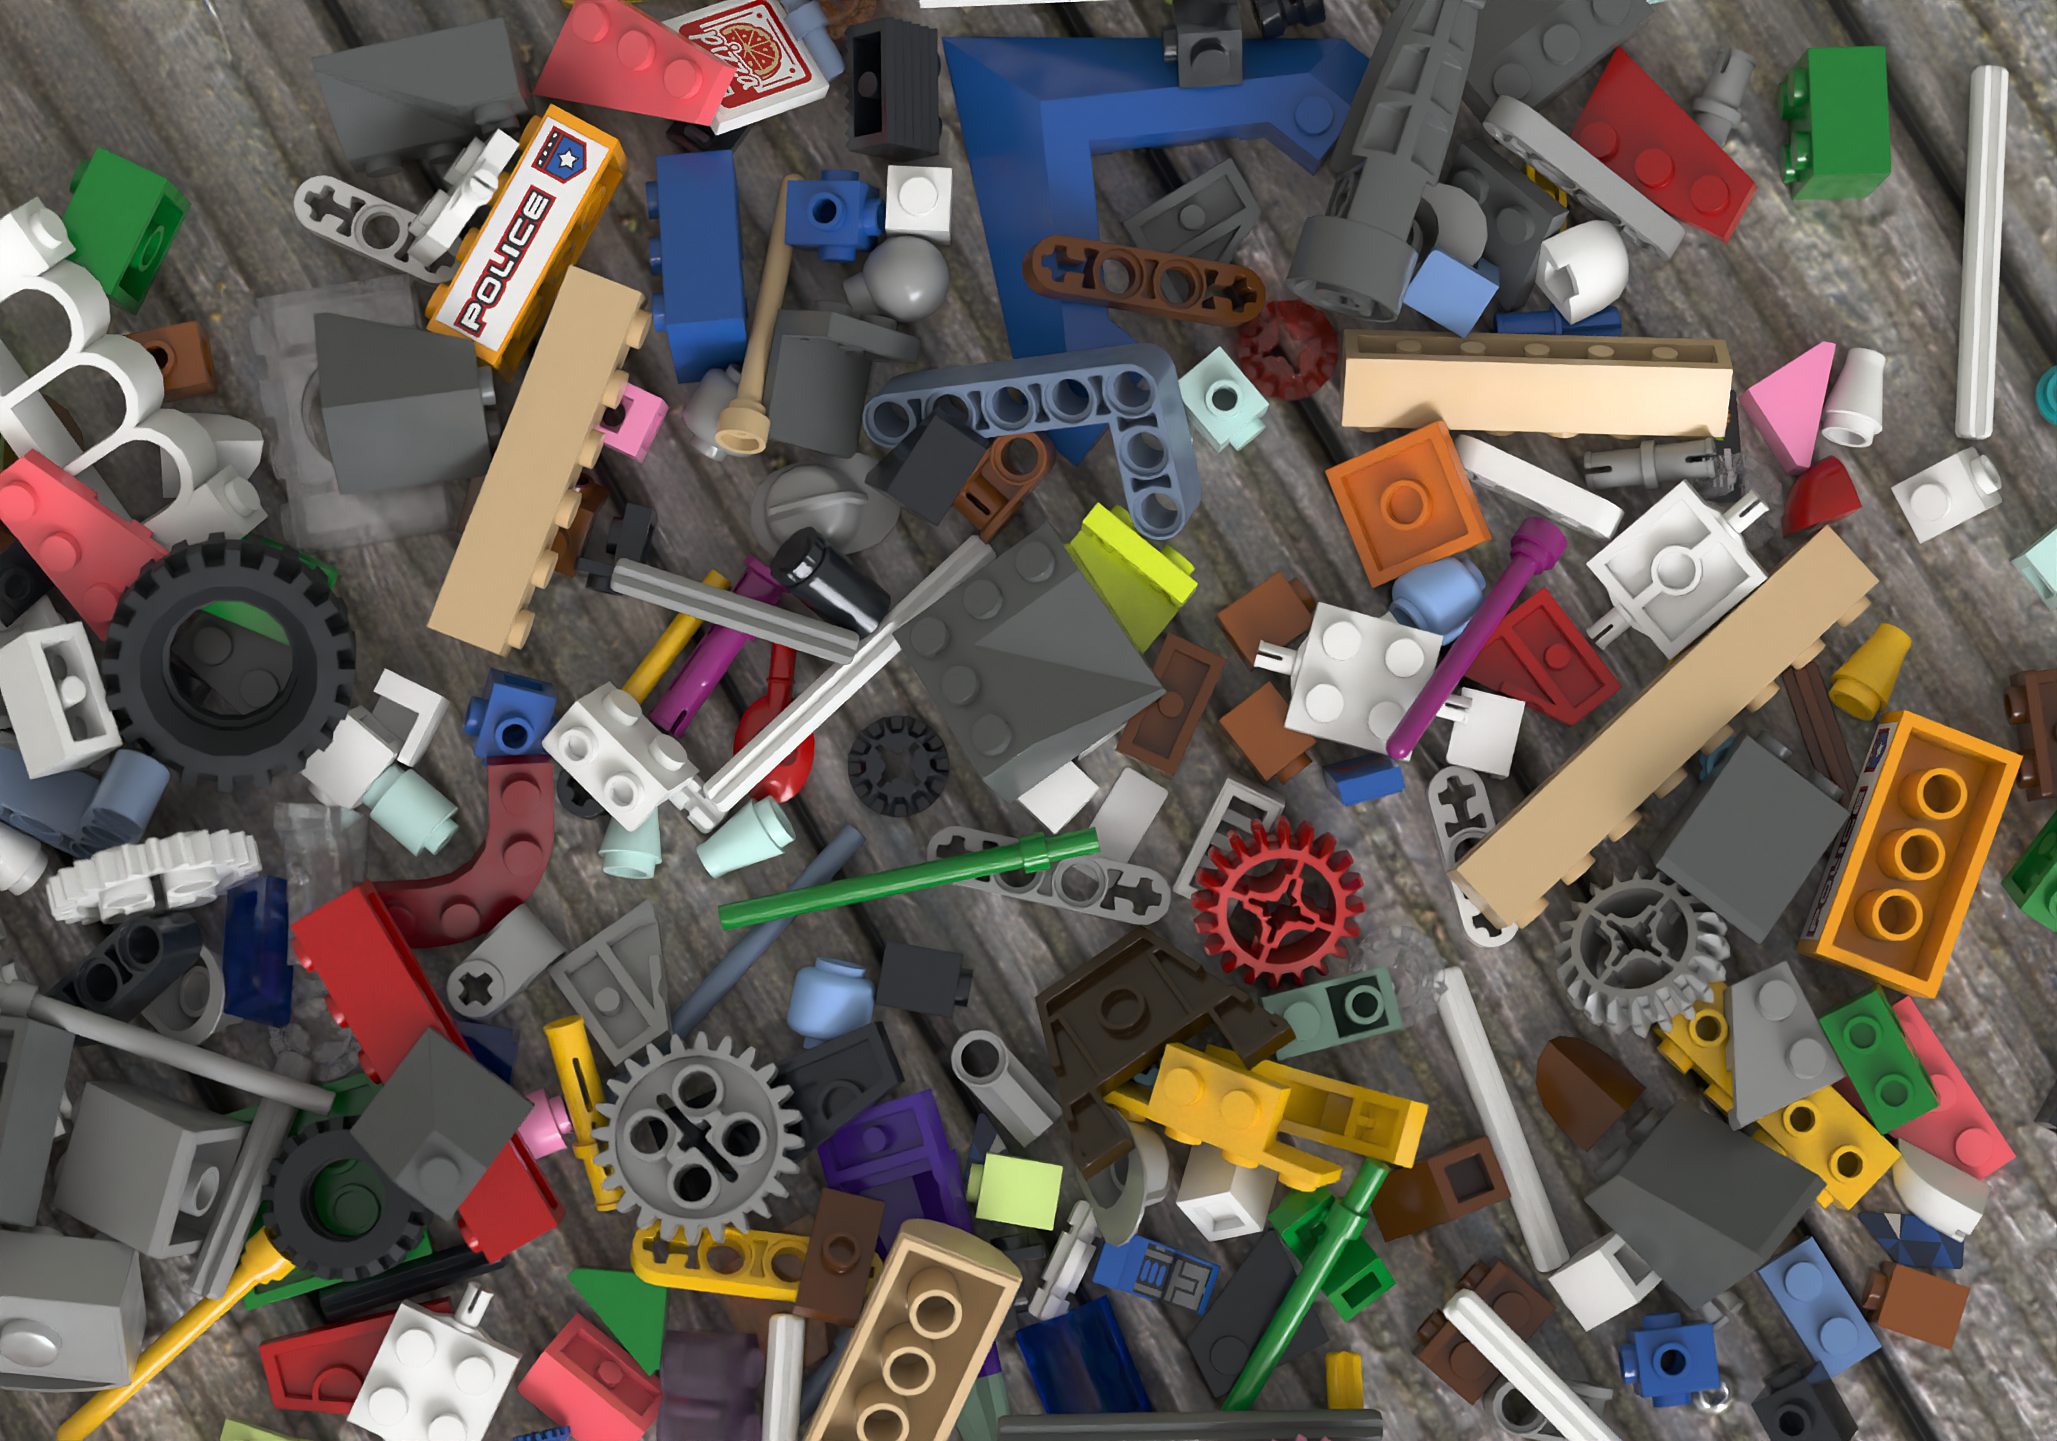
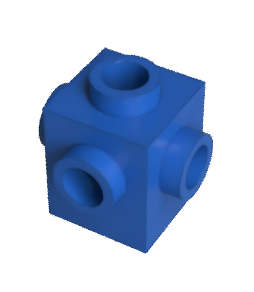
[785,169,886,263]
[463,668,560,767]
[1618,1311,1721,1407]

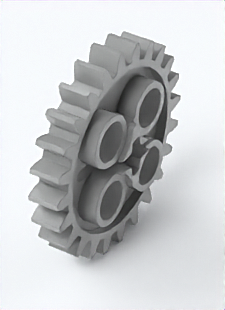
[591,1032,805,1246]

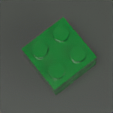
[1777,46,1891,201]
[58,146,192,316]

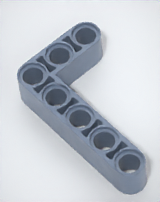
[862,343,1202,540]
[0,747,170,860]

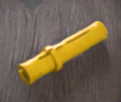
[543,1015,626,1211]

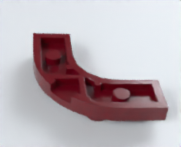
[361,754,554,949]

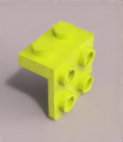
[1070,502,1198,654]

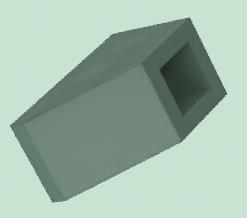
[1258,965,1403,1061]

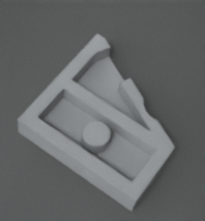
[547,899,673,1075]

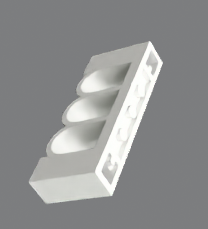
[0,196,268,552]

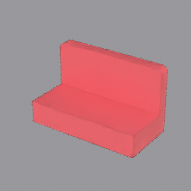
[517,1312,677,1441]

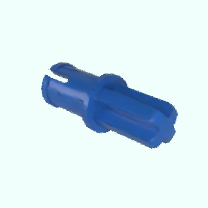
[1493,304,1622,337]

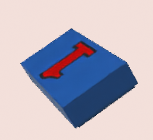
[1322,753,1405,806]

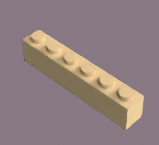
[427,265,653,658]
[1339,329,1733,441]

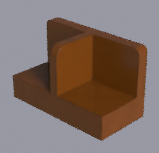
[1115,633,1227,780]

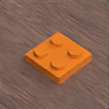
[1325,421,1492,588]

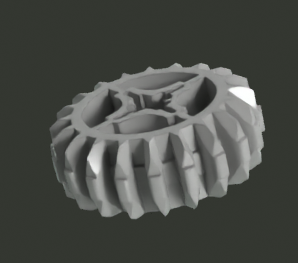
[1554,864,1731,1039]

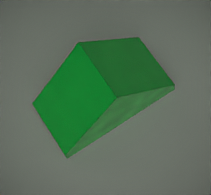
[566,1265,672,1376]

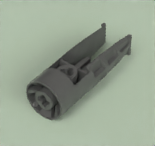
[1284,0,1486,323]

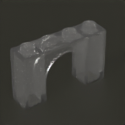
[250,273,456,556]

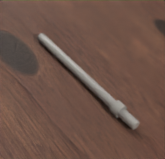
[0,979,336,1118]

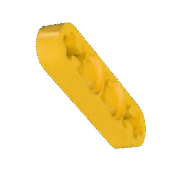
[630,1219,883,1307]

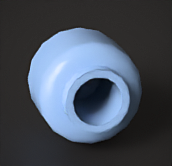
[1389,556,1486,646]
[787,957,877,1049]

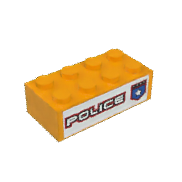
[425,104,630,385]
[1795,710,2023,999]

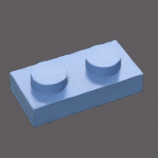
[1755,1235,1882,1379]

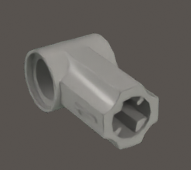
[949,1028,1062,1148]

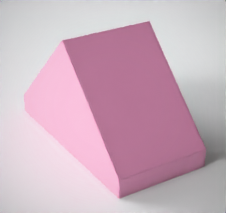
[1738,341,1836,476]

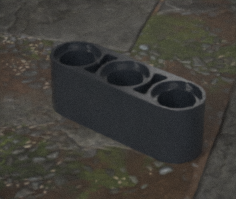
[35,912,203,1048]

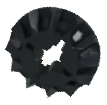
[848,716,949,817]

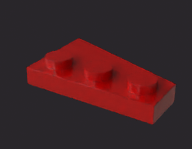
[1568,46,1758,244]

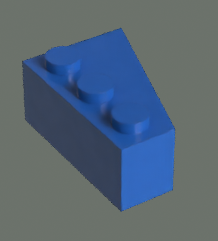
[646,150,749,384]

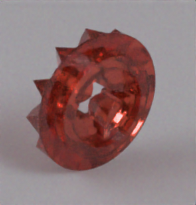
[1237,299,1338,400]

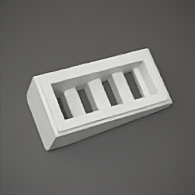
[1172,770,1286,918]

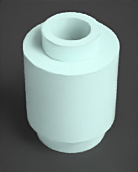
[362,763,459,857]

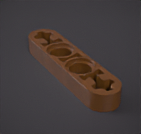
[1022,235,1266,327]

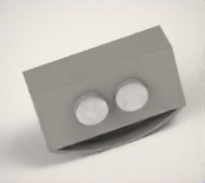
[0,1226,147,1392]

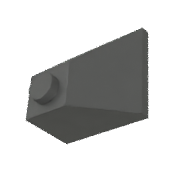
[349,1026,535,1222]

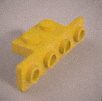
[1102,1042,1343,1192]

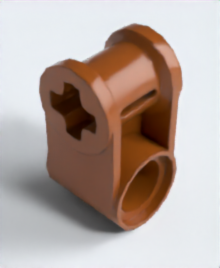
[950,431,1057,545]

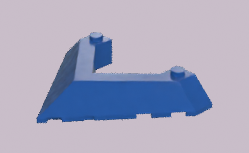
[941,37,1370,468]

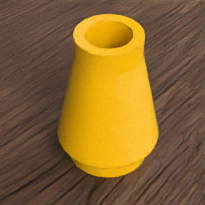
[1828,623,1913,721]

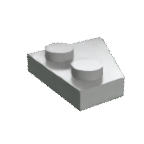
[1723,960,1847,1132]

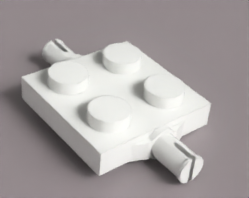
[406,129,520,267]
[1586,479,1770,660]
[1253,602,1473,762]
[347,1281,522,1441]

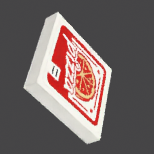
[662,0,830,135]

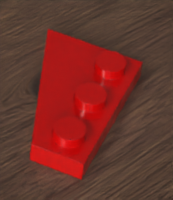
[259,1295,455,1414]

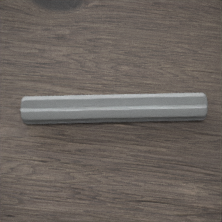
[610,558,859,665]
[188,1051,315,1300]

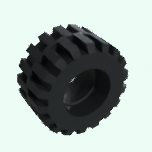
[261,1115,434,1282]

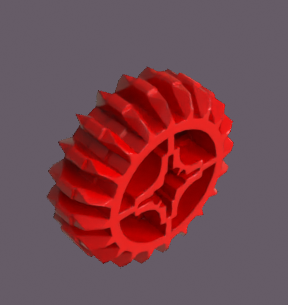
[1191,816,1366,990]

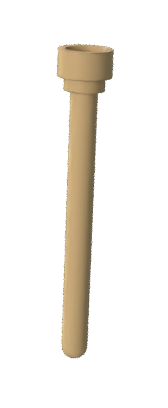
[715,173,804,454]

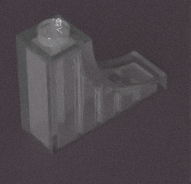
[274,803,371,980]

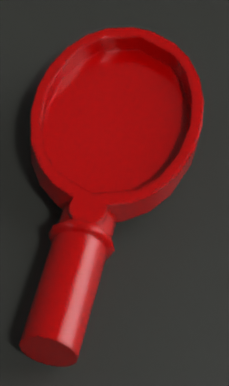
[733,642,815,804]

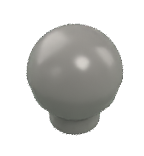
[843,235,950,323]

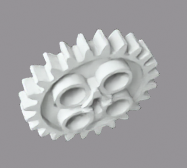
[46,830,263,925]

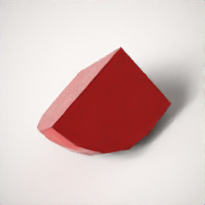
[1780,455,1862,539]

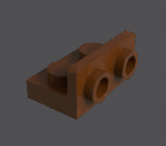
[1412,1256,1556,1406]

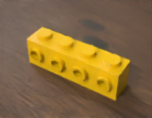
[1652,981,1902,1211]

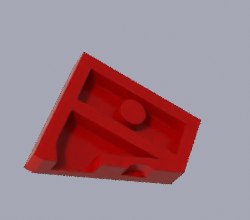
[1463,587,1623,728]

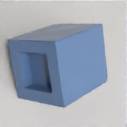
[1403,246,1500,339]

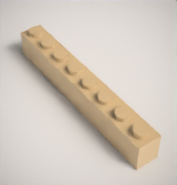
[1445,524,1879,929]

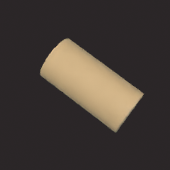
[802,1219,1023,1441]

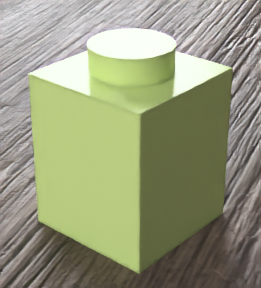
[966,1151,1063,1231]

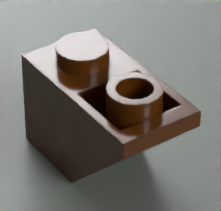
[1370,1134,1512,1243]

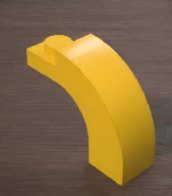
[1205,1044,1429,1169]

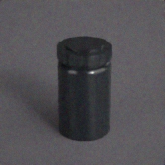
[770,527,891,641]

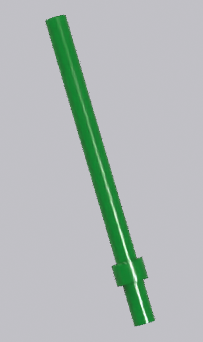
[718,827,1100,931]
[1219,1156,1390,1411]

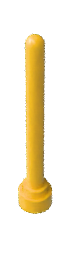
[56,1225,295,1441]

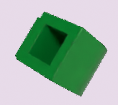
[1267,1185,1397,1323]

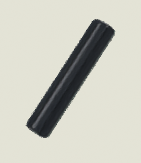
[319,1243,508,1322]

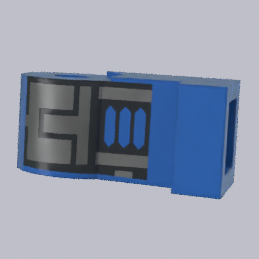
[1091,1233,1221,1316]

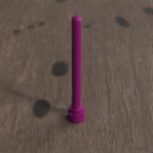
[1386,516,1567,759]

